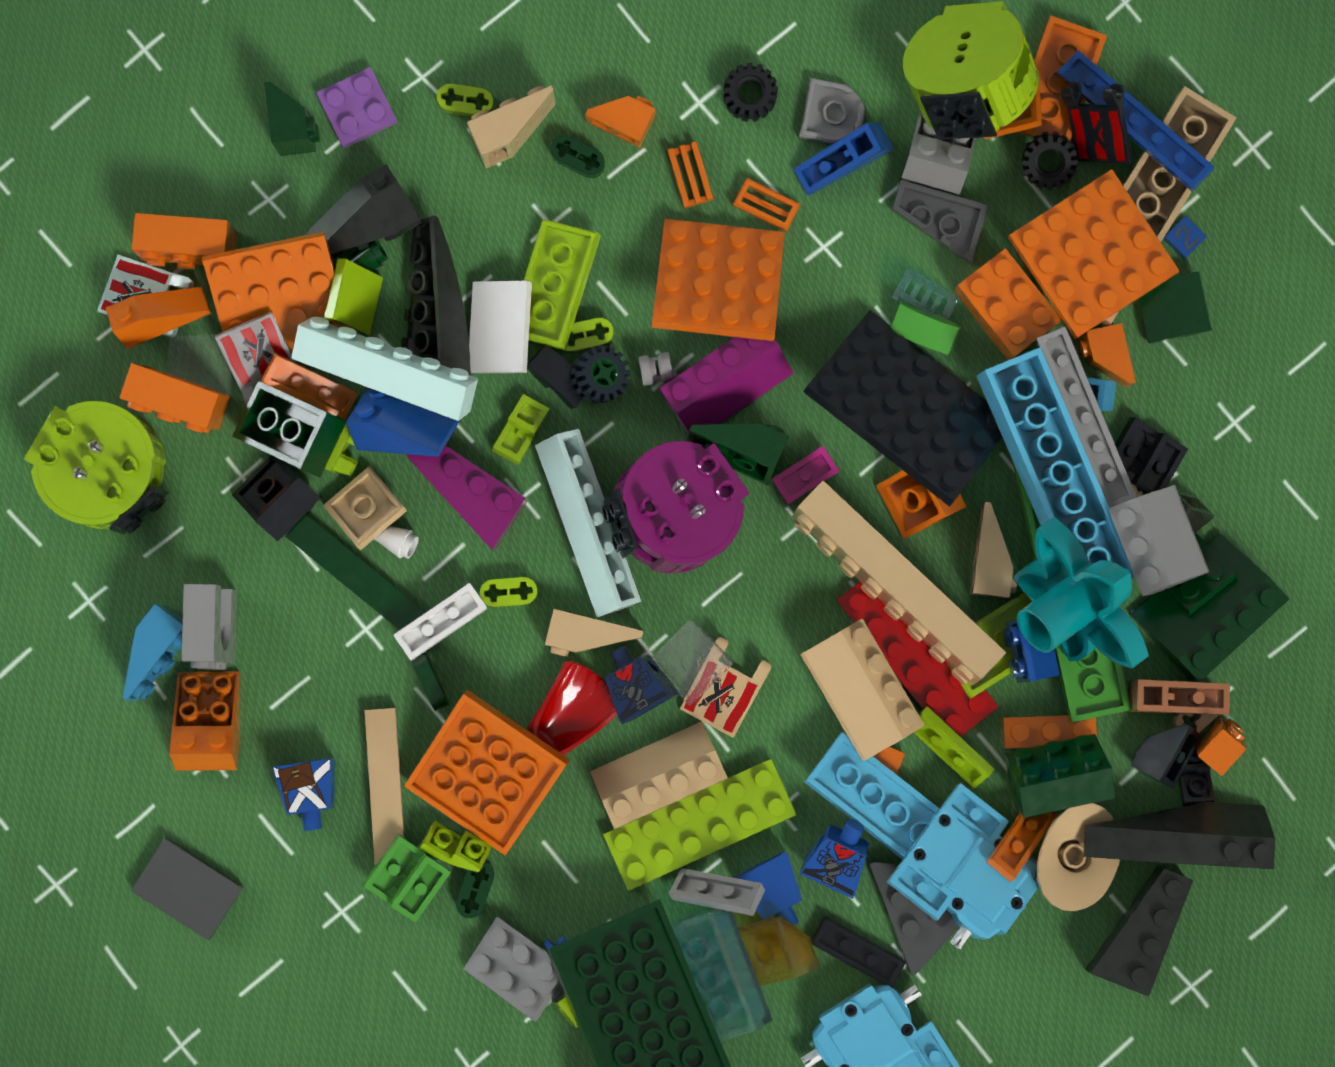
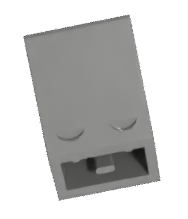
[902,111,976,195]

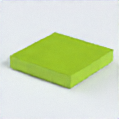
[324,258,383,336]

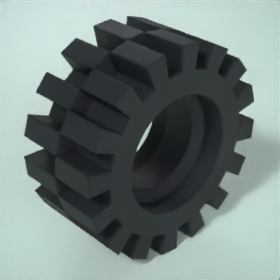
[723,63,778,122]
[1022,131,1078,190]

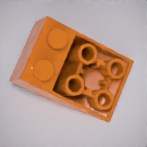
[169,671,240,771]

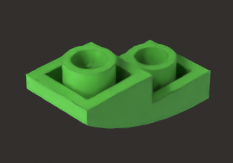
[891,302,961,355]

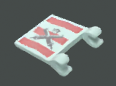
[97,255,195,338]

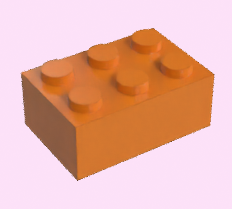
[132,213,238,269]
[953,248,1062,360]
[119,363,231,433]

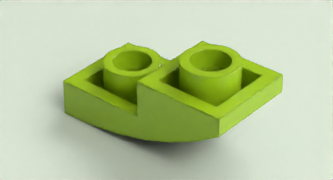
[419,821,492,872]

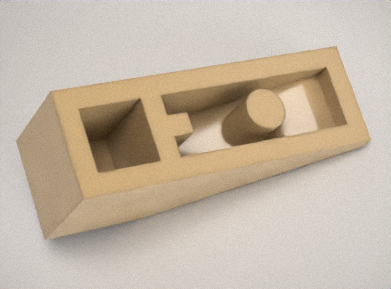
[969,502,1017,599]
[545,609,644,657]

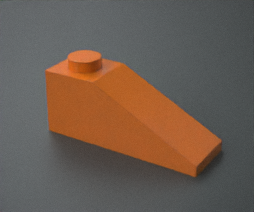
[106,287,211,349]

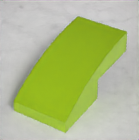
[492,394,550,466]

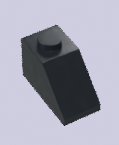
[1131,724,1202,789]

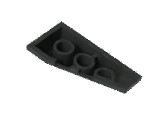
[305,164,422,259]

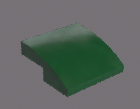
[1139,271,1212,344]

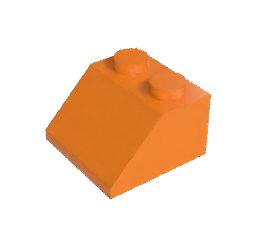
[876,470,967,539]

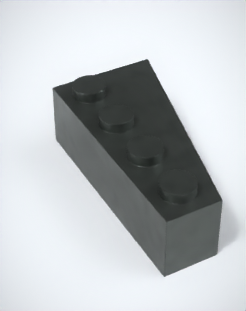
[1084,866,1193,997]

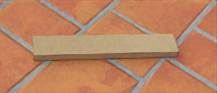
[364,708,405,865]

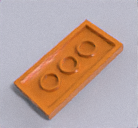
[1017,15,1107,141]

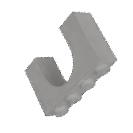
[182,584,237,670]

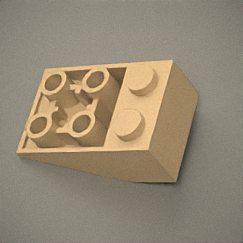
[467,85,556,168]

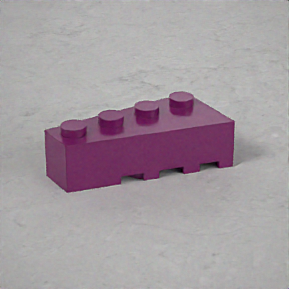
[406,445,527,552]

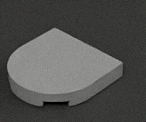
[799,78,865,144]

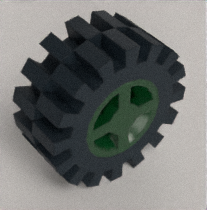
[571,346,631,404]

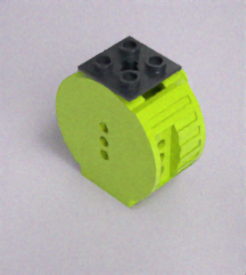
[903,1,1039,140]

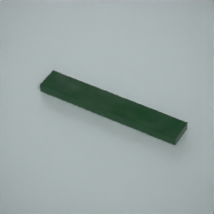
[286,514,432,653]

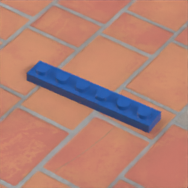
[1057,50,1214,192]

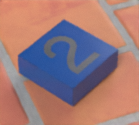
[1163,216,1207,259]

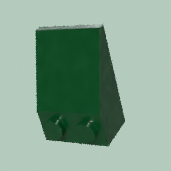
[687,424,789,486]

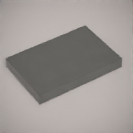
[131,838,244,941]

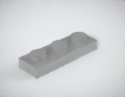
[669,868,765,916]

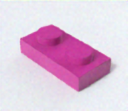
[771,446,840,505]

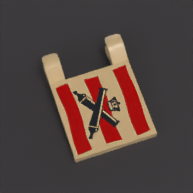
[680,637,771,738]

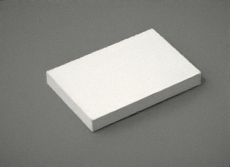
[469,281,532,373]

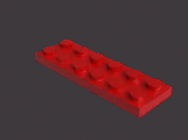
[836,582,999,737]

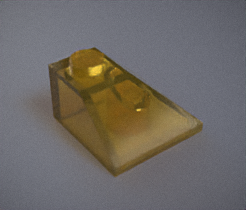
[733,916,820,987]

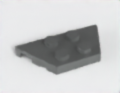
[869,861,958,976]

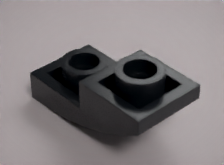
[527,345,584,409]
[1179,738,1215,806]

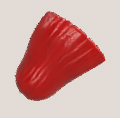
[527,661,617,755]

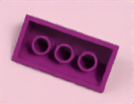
[660,337,794,434]

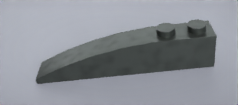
[401,216,471,376]
[1083,802,1275,869]

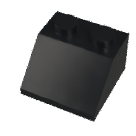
[232,455,321,541]

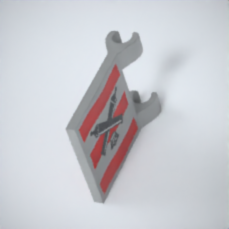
[215,311,295,404]

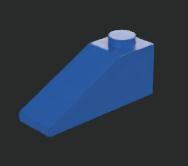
[794,122,894,195]

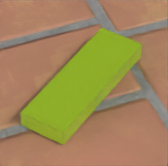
[914,706,995,789]

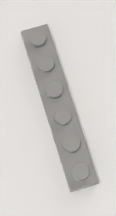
[1036,326,1137,508]

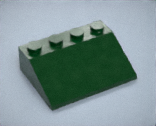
[1130,533,1289,682]

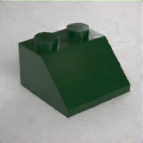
[264,82,320,156]

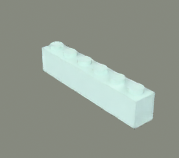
[291,317,478,421]
[535,429,641,618]

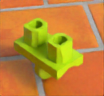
[325,423,358,476]

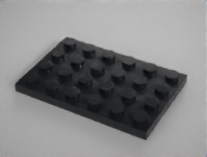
[803,310,1002,507]

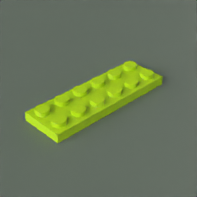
[603,759,796,891]

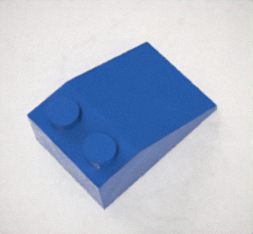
[346,388,461,457]

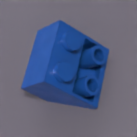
[1003,620,1060,683]

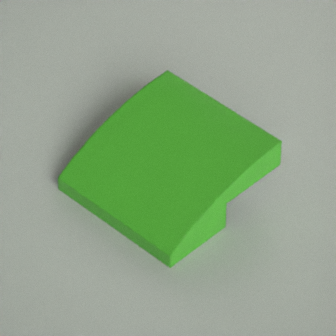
[362,834,451,923]

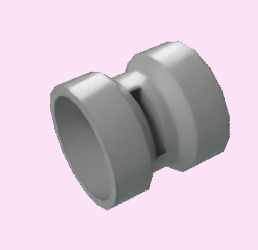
[638,352,673,386]

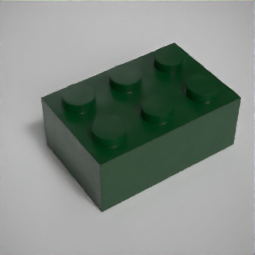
[232,381,346,477]
[1005,734,1115,818]

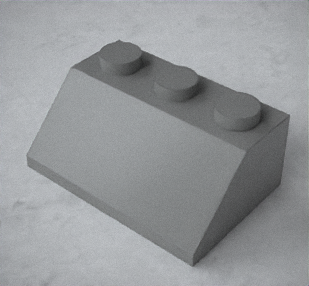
[1109,485,1209,596]

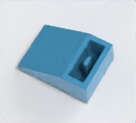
[123,604,183,701]

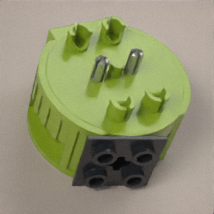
[24,401,169,534]

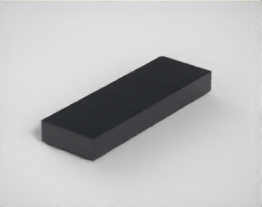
[810,916,906,987]

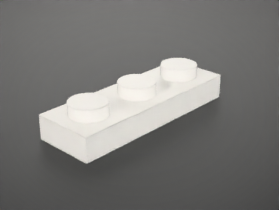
[393,583,487,661]

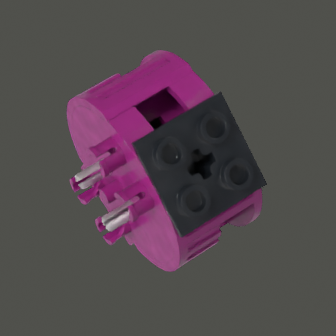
[602,441,750,574]

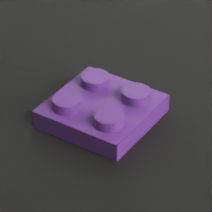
[316,67,398,149]

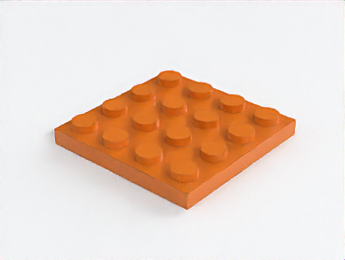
[1008,169,1180,339]
[652,219,785,341]
[202,231,343,354]
[404,689,570,856]

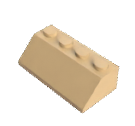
[800,619,925,761]
[590,721,728,829]

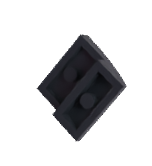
[1115,417,1188,495]

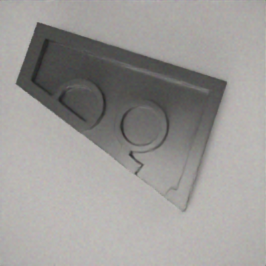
[892,180,988,264]

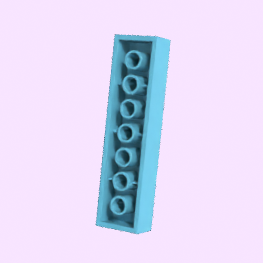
[977,347,1135,578]

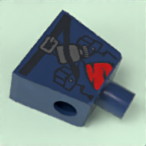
[605,645,679,724]

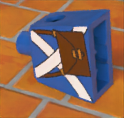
[273,758,335,831]

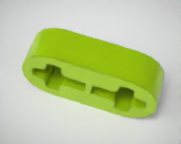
[437,84,494,117]
[563,318,614,353]
[479,577,538,607]

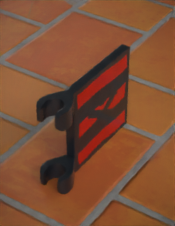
[1061,82,1133,164]

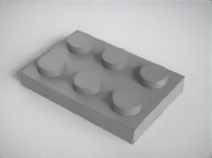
[463,917,560,1021]

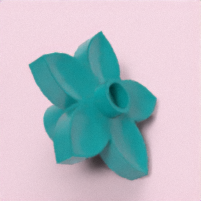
[1013,516,1149,668]

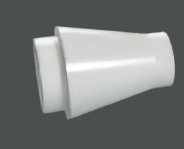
[373,526,419,559]

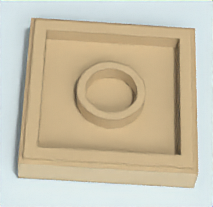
[323,466,407,550]

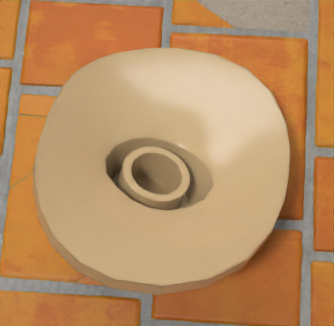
[1037,803,1120,911]

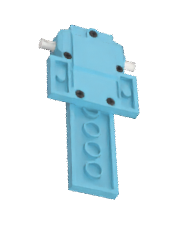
[804,732,1039,950]
[800,983,960,1067]

